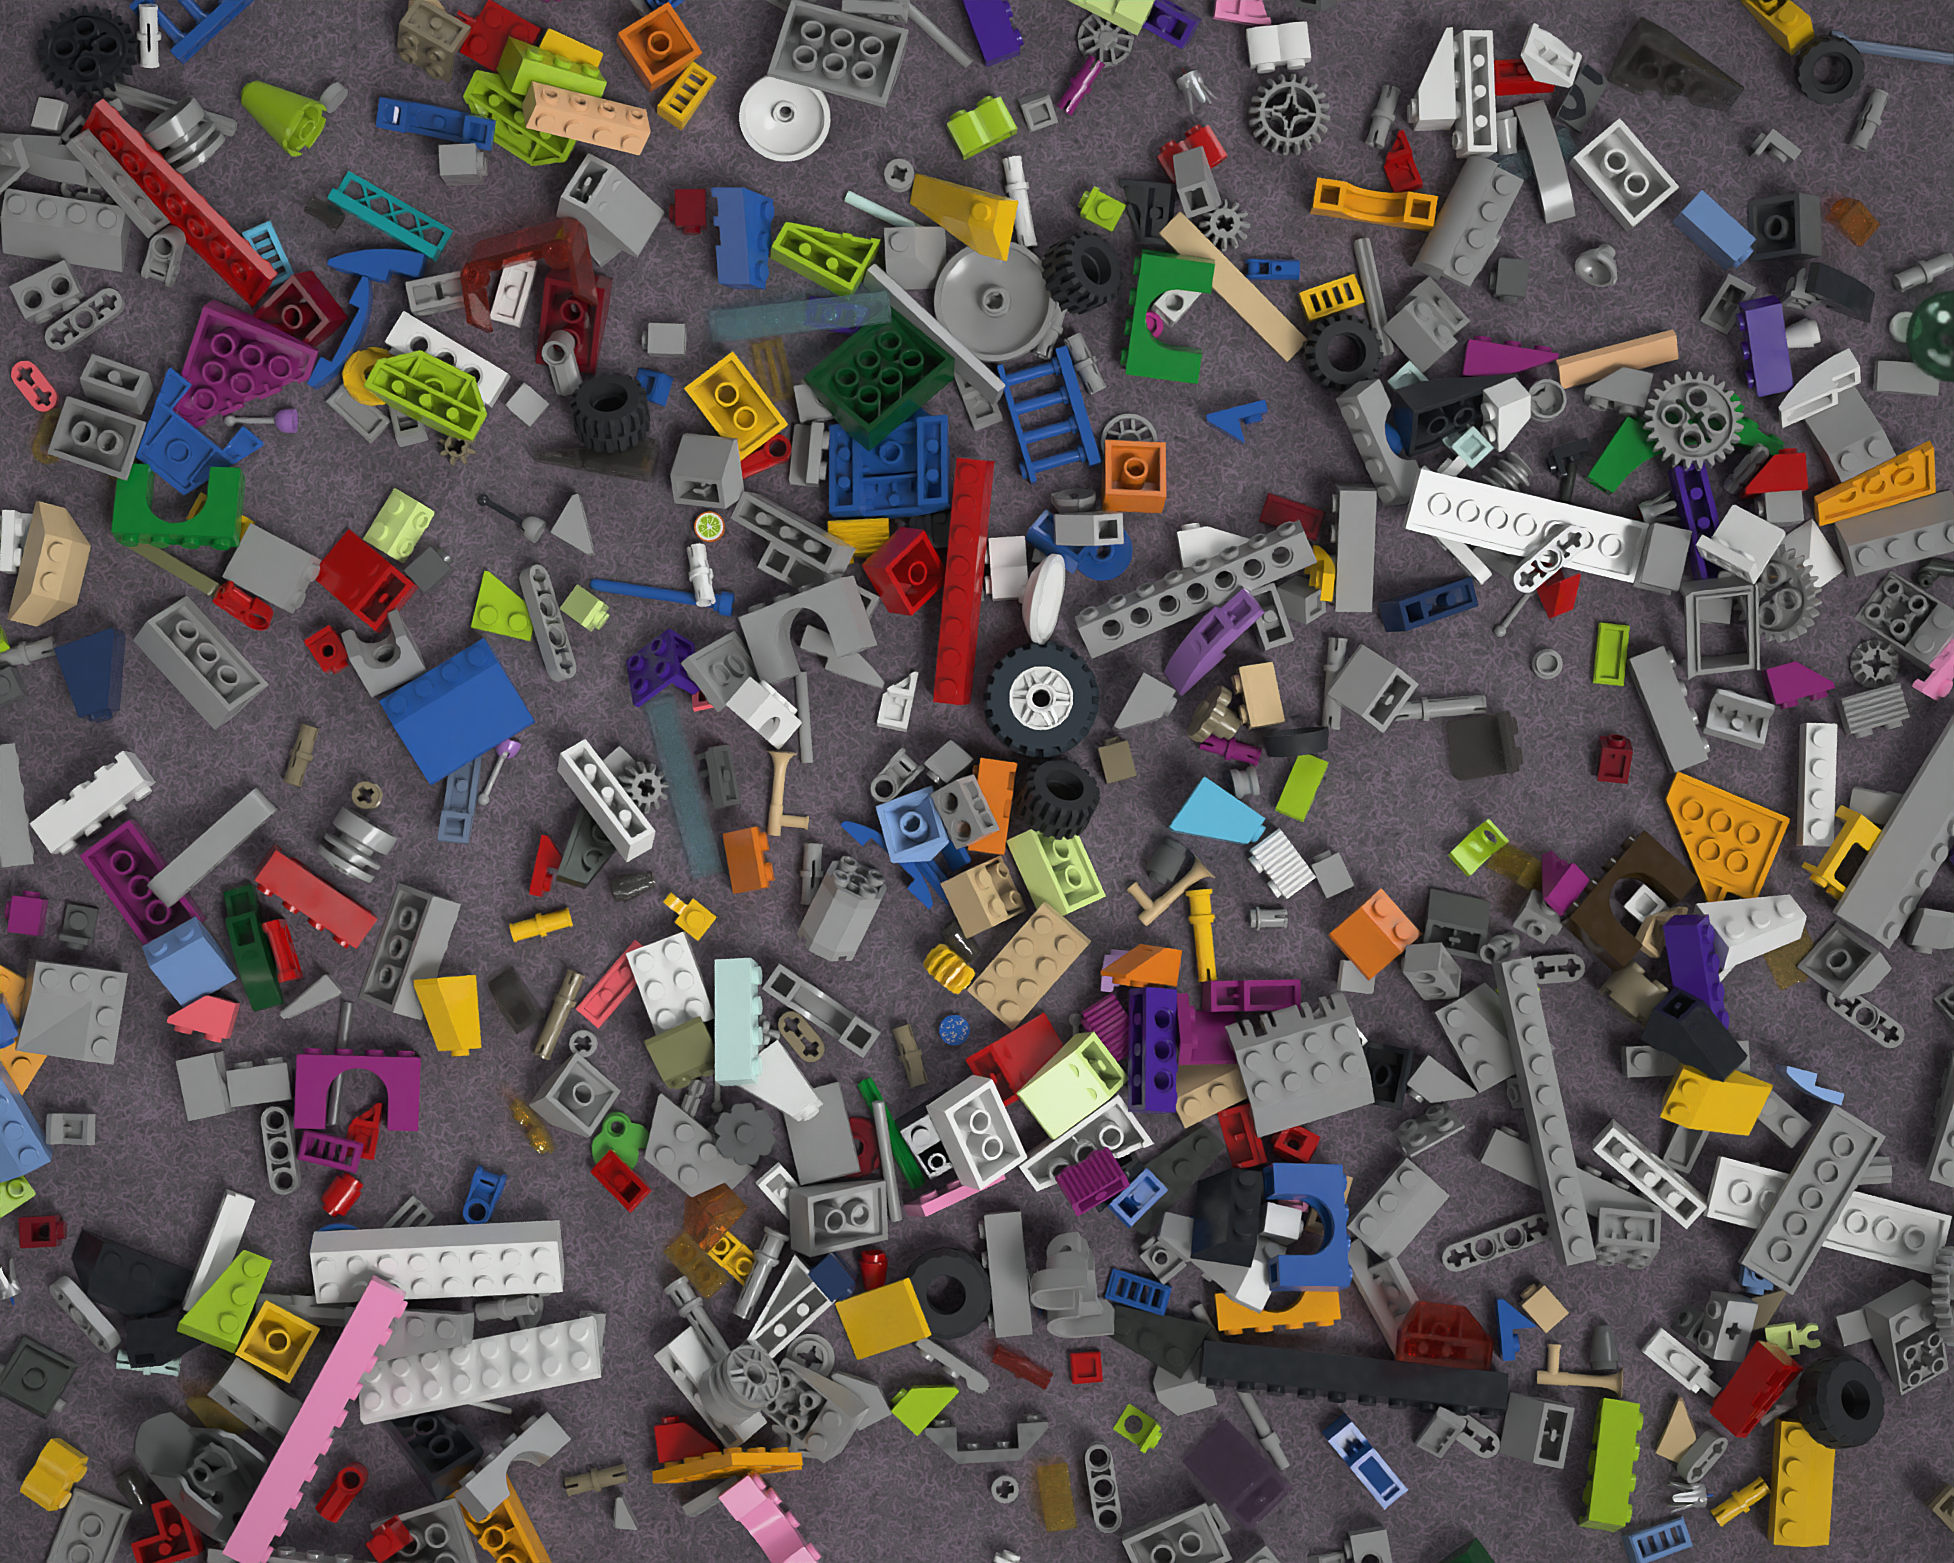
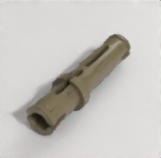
[532,968,586,1060]

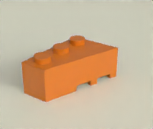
[968,758,1017,855]

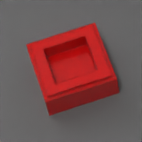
[1070,1351,1103,1384]

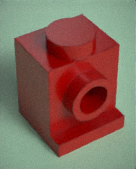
[303,625,349,675]
[1270,1126,1321,1164]
[366,1514,414,1563]

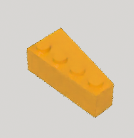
[443,1473,552,1563]

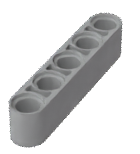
[147,788,278,908]

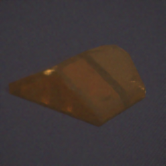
[683,1183,748,1253]

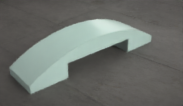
[1387,360,1494,469]

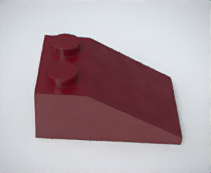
[536,267,613,375]
[252,271,349,348]

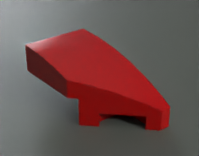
[1384,130,1423,193]
[346,1103,384,1161]

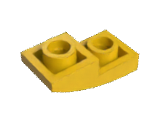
[1304,545,1335,602]
[700,1224,755,1286]

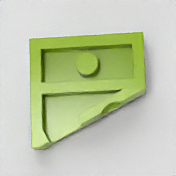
[471,570,534,642]

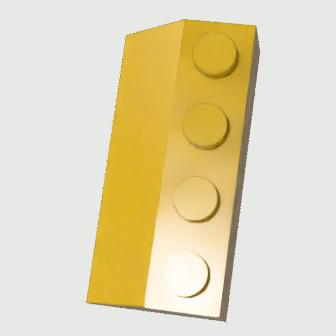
[1767,1417,1835,1547]

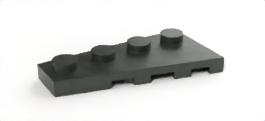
[1132,1125,1225,1237]

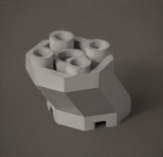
[797,856,888,961]

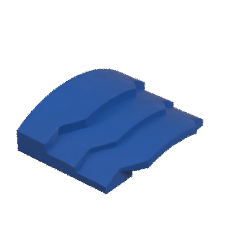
[829,407,952,519]

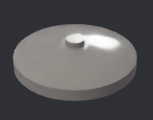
[934,242,1056,362]

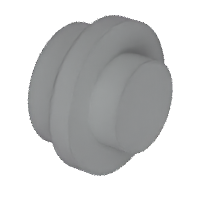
[1532,649,1563,680]

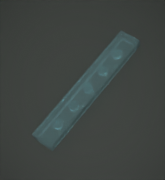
[710,291,892,343]
[645,696,724,880]

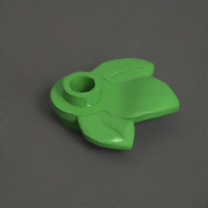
[592,1112,650,1170]

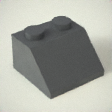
[1748,193,1822,262]

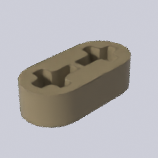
[778,1011,825,1062]

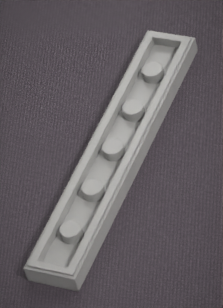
[863,264,1005,405]

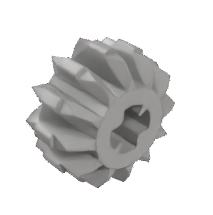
[1198,199,1250,252]
[618,762,669,814]

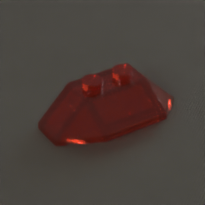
[1395,1300,1494,1371]

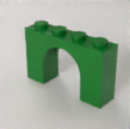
[1120,249,1215,384]
[111,464,246,550]

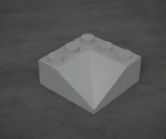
[15,959,128,1064]

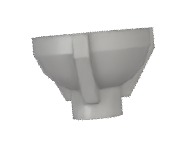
[1575,244,1618,287]
[1051,488,1096,514]

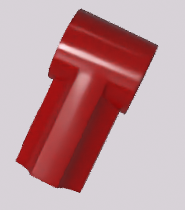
[740,434,792,480]
[315,1462,369,1524]

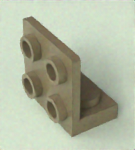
[397,0,471,83]

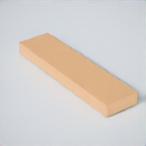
[1556,329,1678,389]

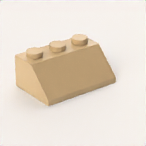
[1176,1062,1248,1128]

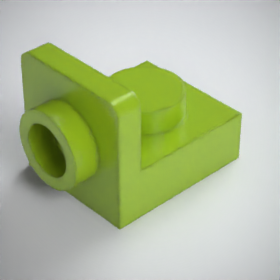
[1078,186,1126,233]

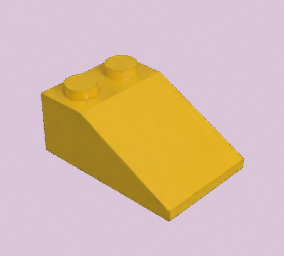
[684,351,788,461]
[1660,1062,1773,1136]

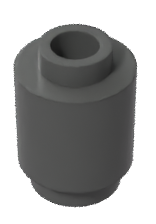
[1146,838,1186,885]

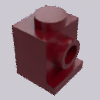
[18,1214,67,1248]

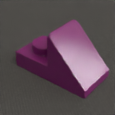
[1542,850,1589,916]

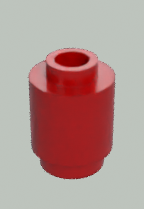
[320,1171,364,1218]

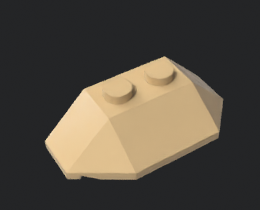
[7,501,91,627]

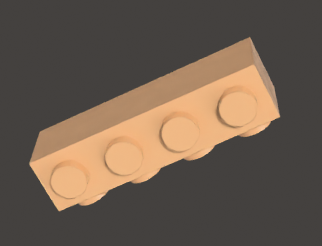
[522,81,651,155]

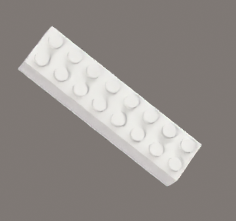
[310,1220,565,1304]

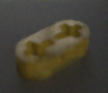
[32,408,62,465]

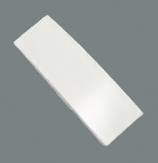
[1778,348,1861,428]

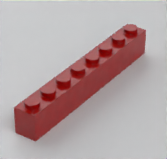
[933,458,995,705]

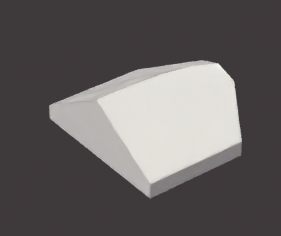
[1521,23,1582,88]

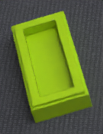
[1592,623,1630,687]

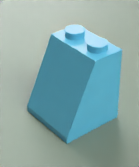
[1167,776,1266,845]

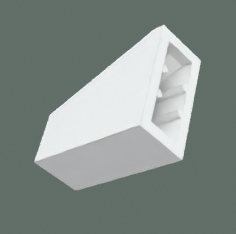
[737,1040,823,1122]

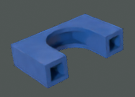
[1263,1163,1353,1292]

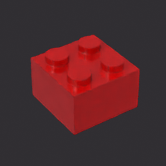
[862,527,946,616]

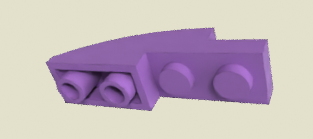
[1163,588,1265,696]

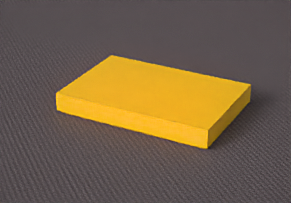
[835,1277,932,1360]

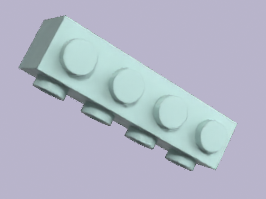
[715,958,763,1086]

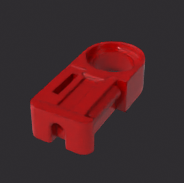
[213,581,274,631]

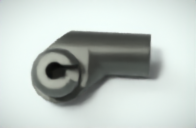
[1915,559,1954,589]

